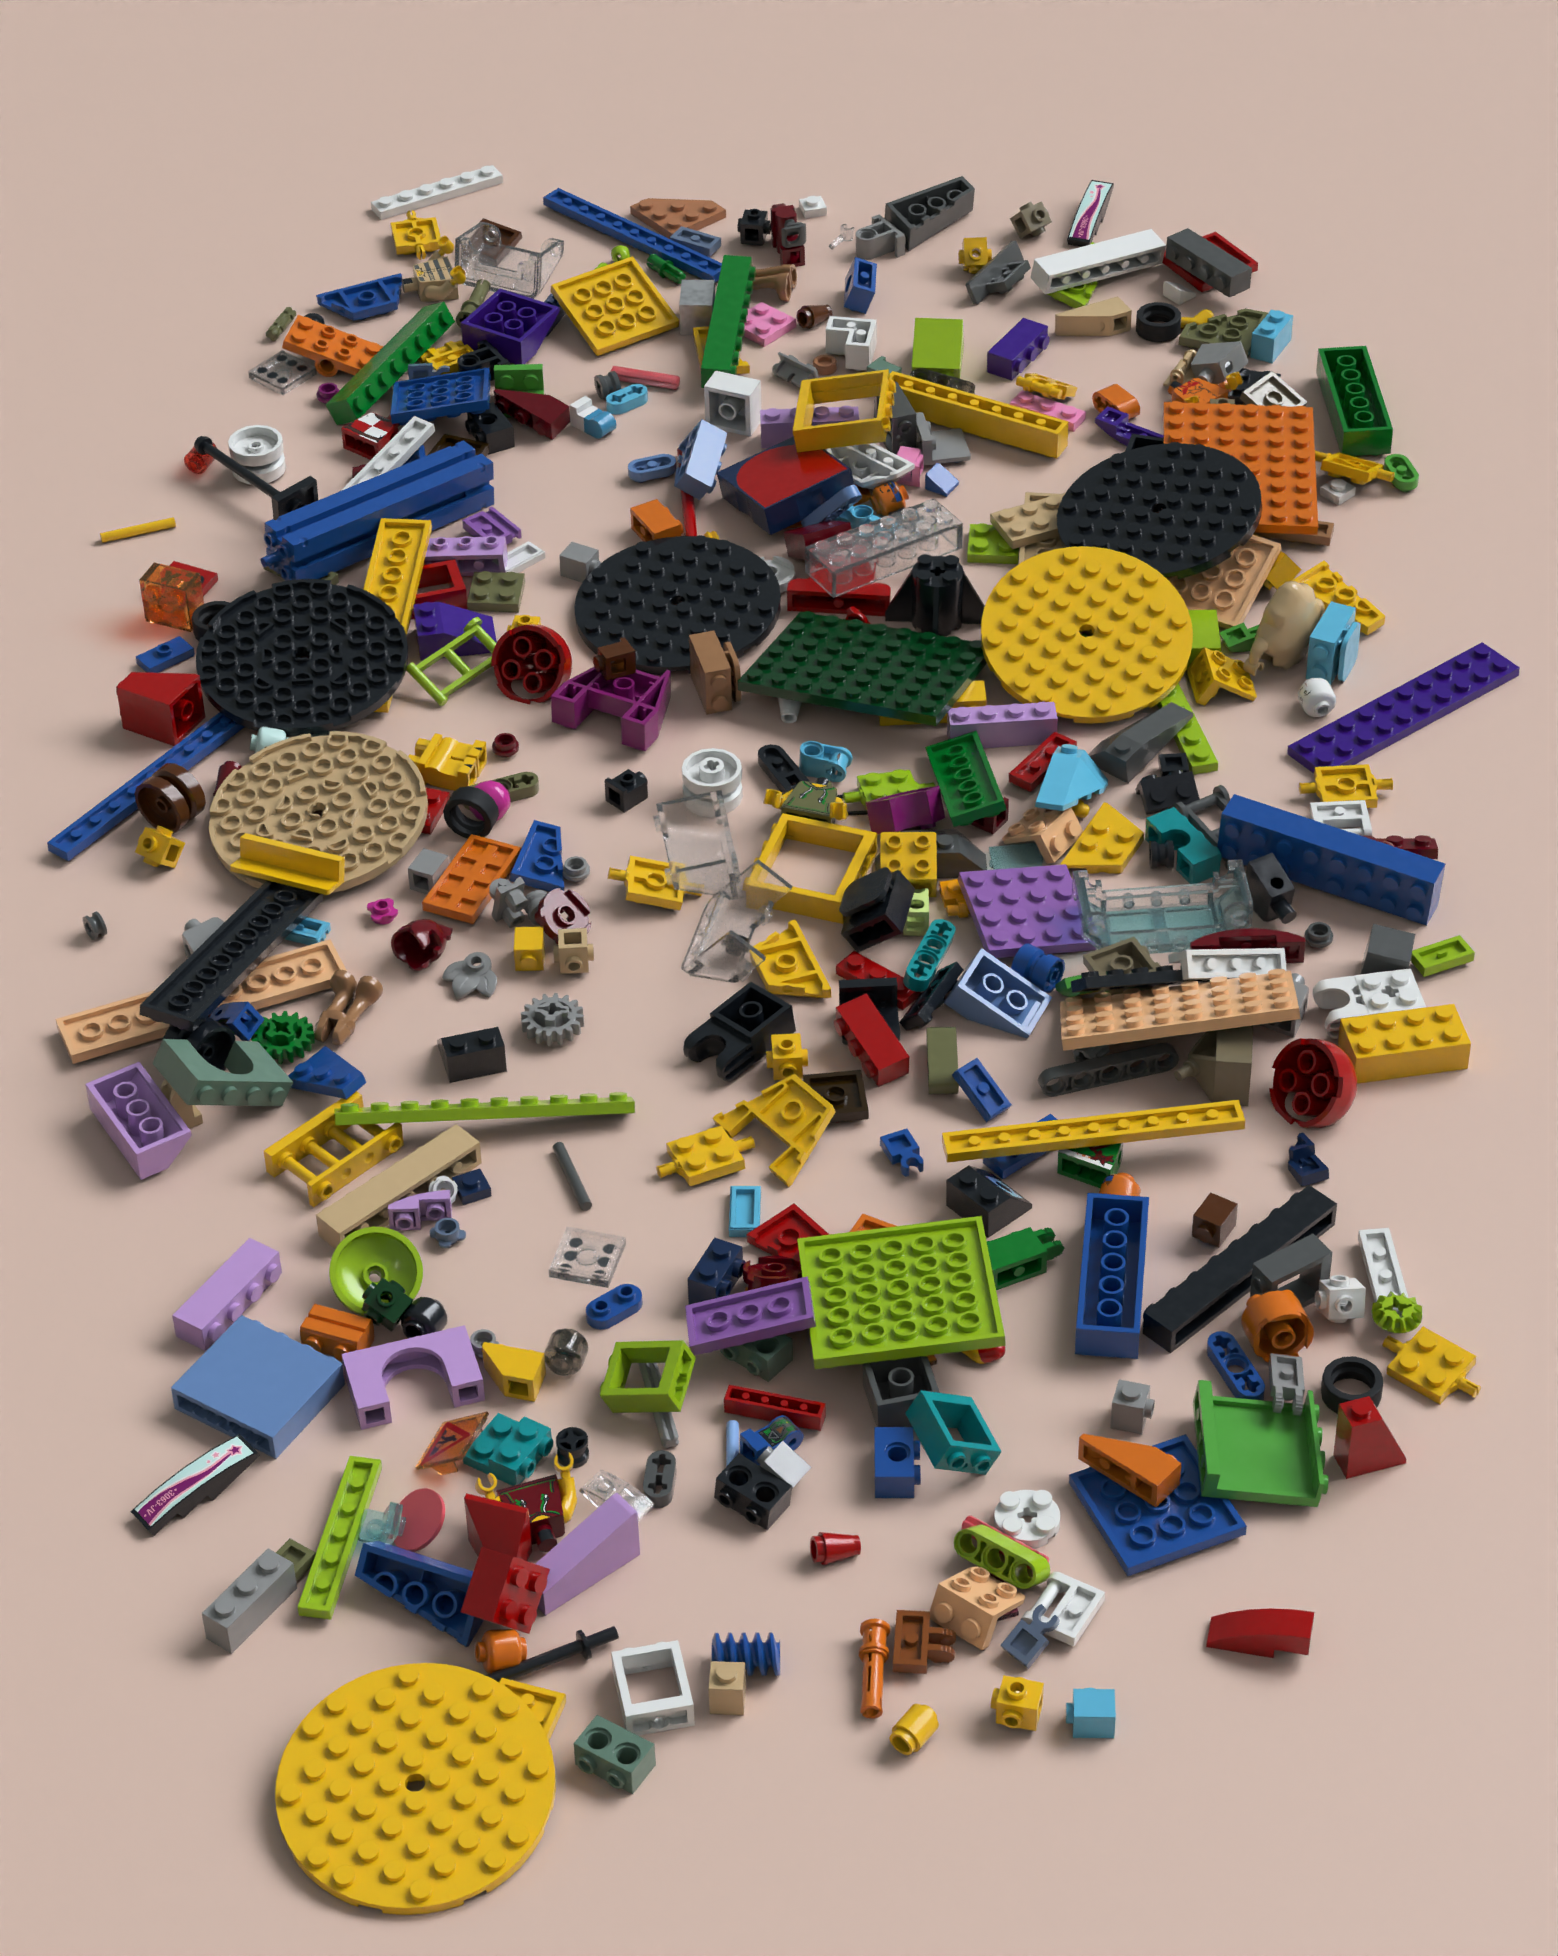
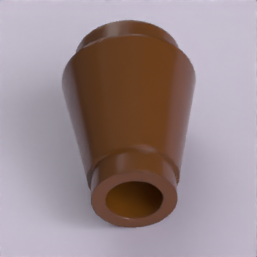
[796,304,832,329]

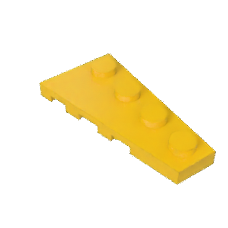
[1292,560,1385,635]

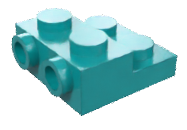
[462,1413,554,1486]

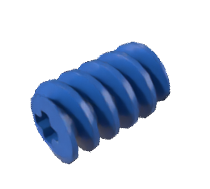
[712,1632,780,1676]

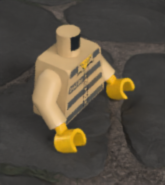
[402,236,466,302]

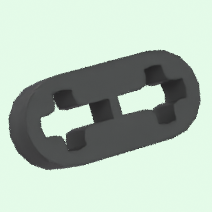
[643,1450,676,1508]

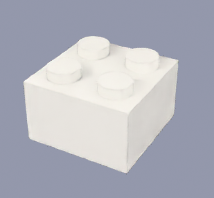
[704,371,761,437]

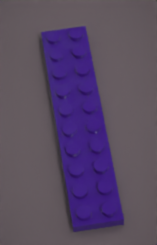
[1287,642,1520,774]

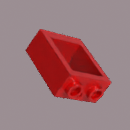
[411,559,468,619]

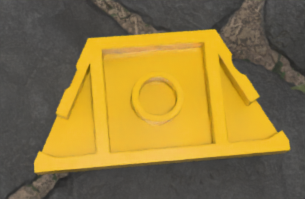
[1060,802,1144,874]
[750,919,831,998]

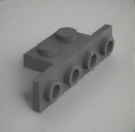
[966,241,1031,304]

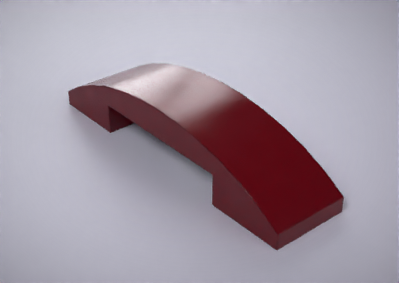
[1190,928,1306,963]

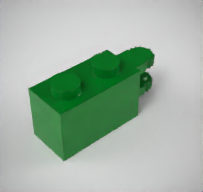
[987,1227,1065,1290]

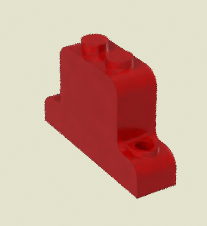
[787,555,891,617]

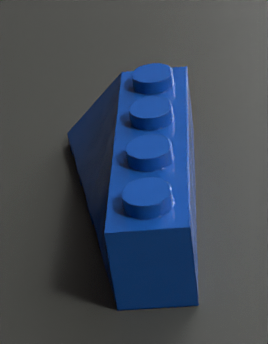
[355,1541,484,1647]

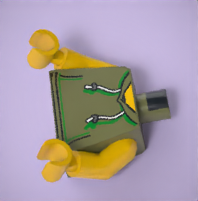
[763,777,848,824]

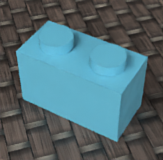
[1250,310,1293,363]

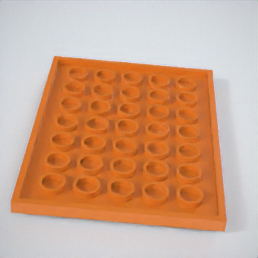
[1163,401,1318,535]

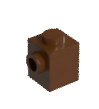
[1192,1192,1238,1248]

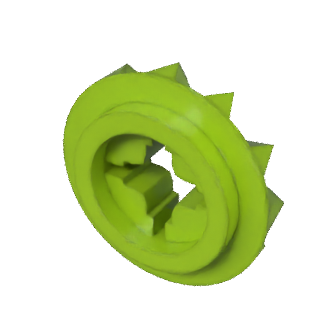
[1372,1291,1422,1333]

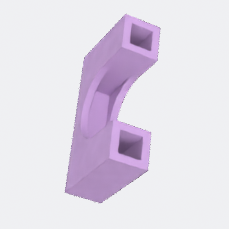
[342,1325,485,1430]

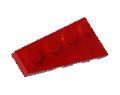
[746,1203,830,1267]

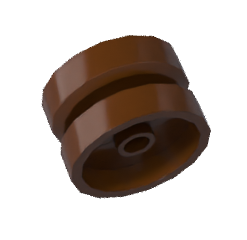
[134,763,206,834]

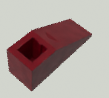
[494,389,570,440]

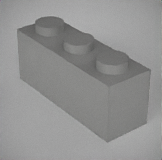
[202,1548,297,1654]

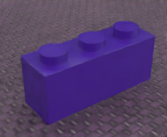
[987,318,1050,381]

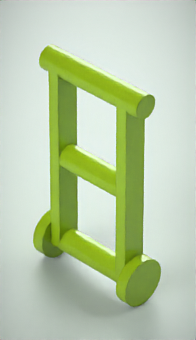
[406,617,496,706]

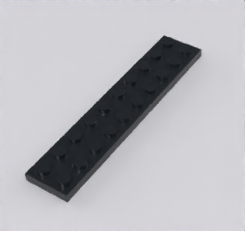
[140,880,323,1032]

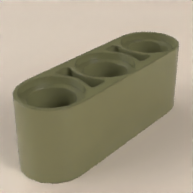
[926,1027,959,1094]

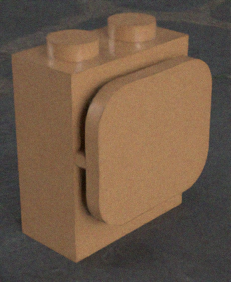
[689,631,741,715]

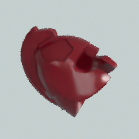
[391,919,453,971]

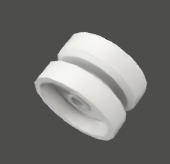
[228,425,286,484]
[682,748,743,816]

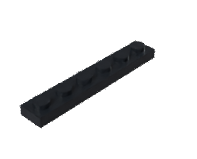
[1071,965,1210,993]

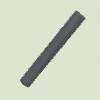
[553,1142,592,1211]

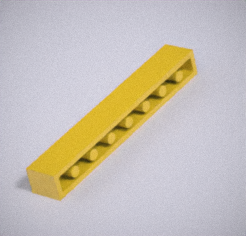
[890,371,1069,459]

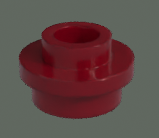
[492,733,519,757]

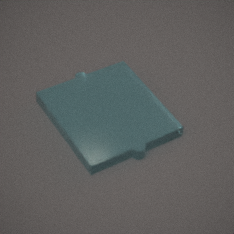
[989,843,1043,870]

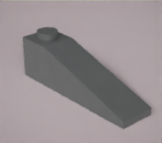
[1088,702,1193,783]

